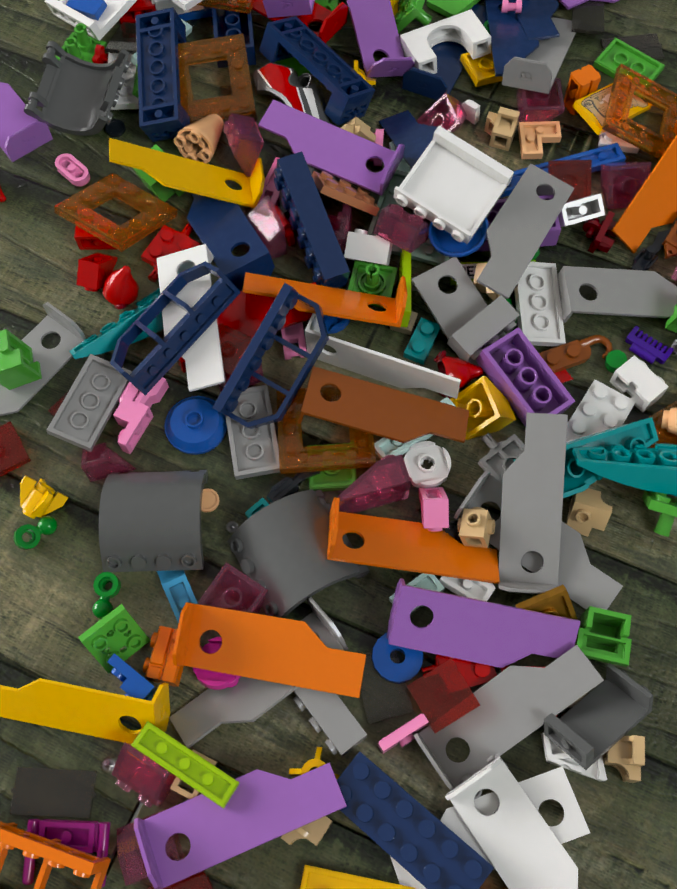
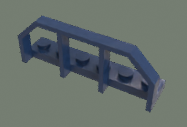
[110,261,241,396]
[212,283,329,429]

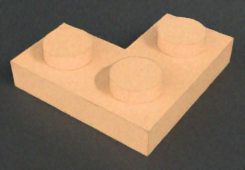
[518,121,562,159]

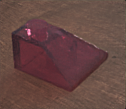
[417,93,467,133]
[601,162,651,209]

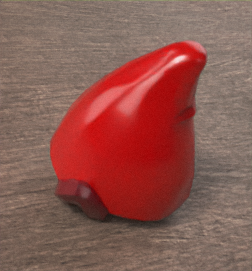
[102,265,139,309]
[434,350,483,399]

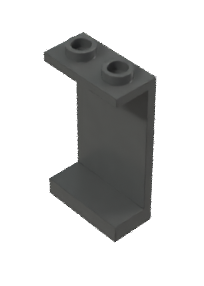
[544,663,653,770]

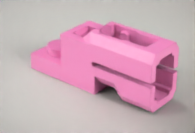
[113,377,169,454]

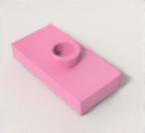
[378,713,429,754]

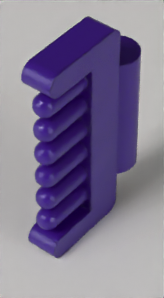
[625,326,674,364]

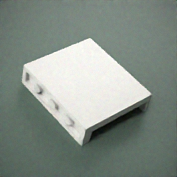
[44,0,137,41]
[393,126,514,244]

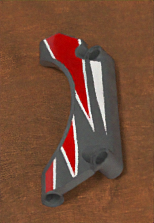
[253,62,341,221]

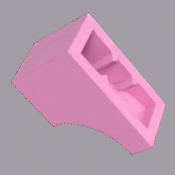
[419,487,449,532]

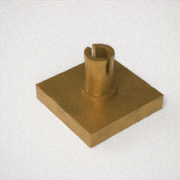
[515,585,581,628]

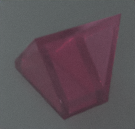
[81,442,136,482]

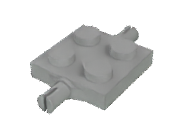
[478,433,525,482]

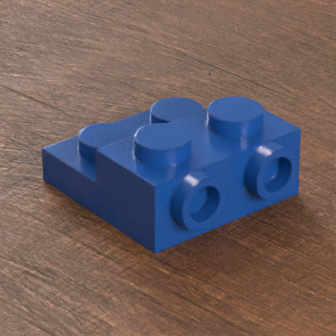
[107,653,157,701]

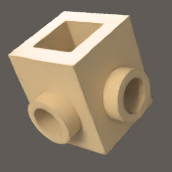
[457,507,495,548]

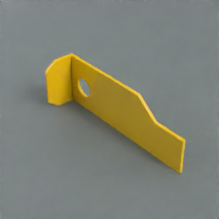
[109,138,265,208]
[0,678,171,744]

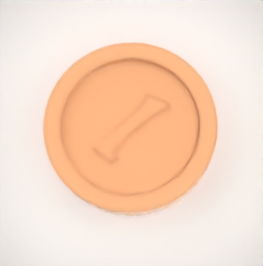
[201,488,220,512]

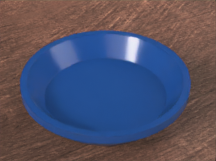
[429,217,489,257]
[165,396,227,455]

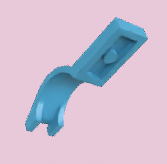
[157,570,198,623]

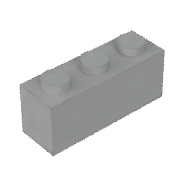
[447,295,520,361]
[293,687,367,758]

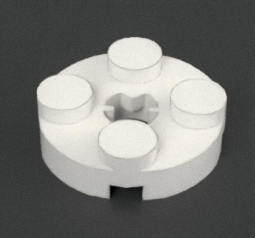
[403,441,451,488]

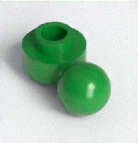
[13,516,58,550]
[92,572,121,619]

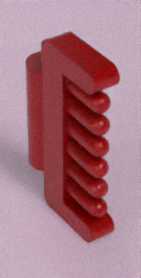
[269,204,295,246]

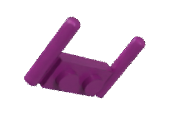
[22,819,110,888]

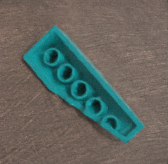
[69,288,164,359]
[513,417,659,498]
[572,443,677,496]

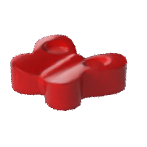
[92,44,109,64]

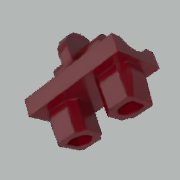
[583,211,617,253]

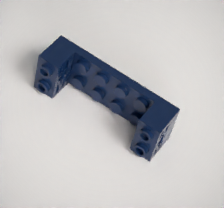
[136,7,190,142]
[259,16,375,126]

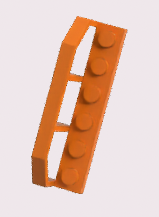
[0,821,111,889]

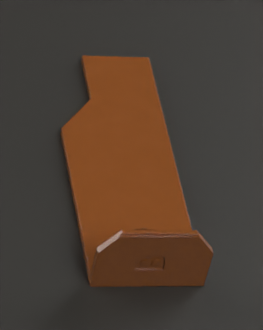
[297,366,470,443]

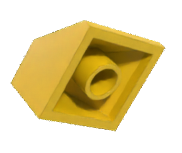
[450,376,516,440]

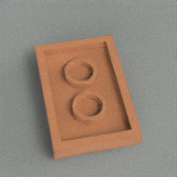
[312,171,380,216]

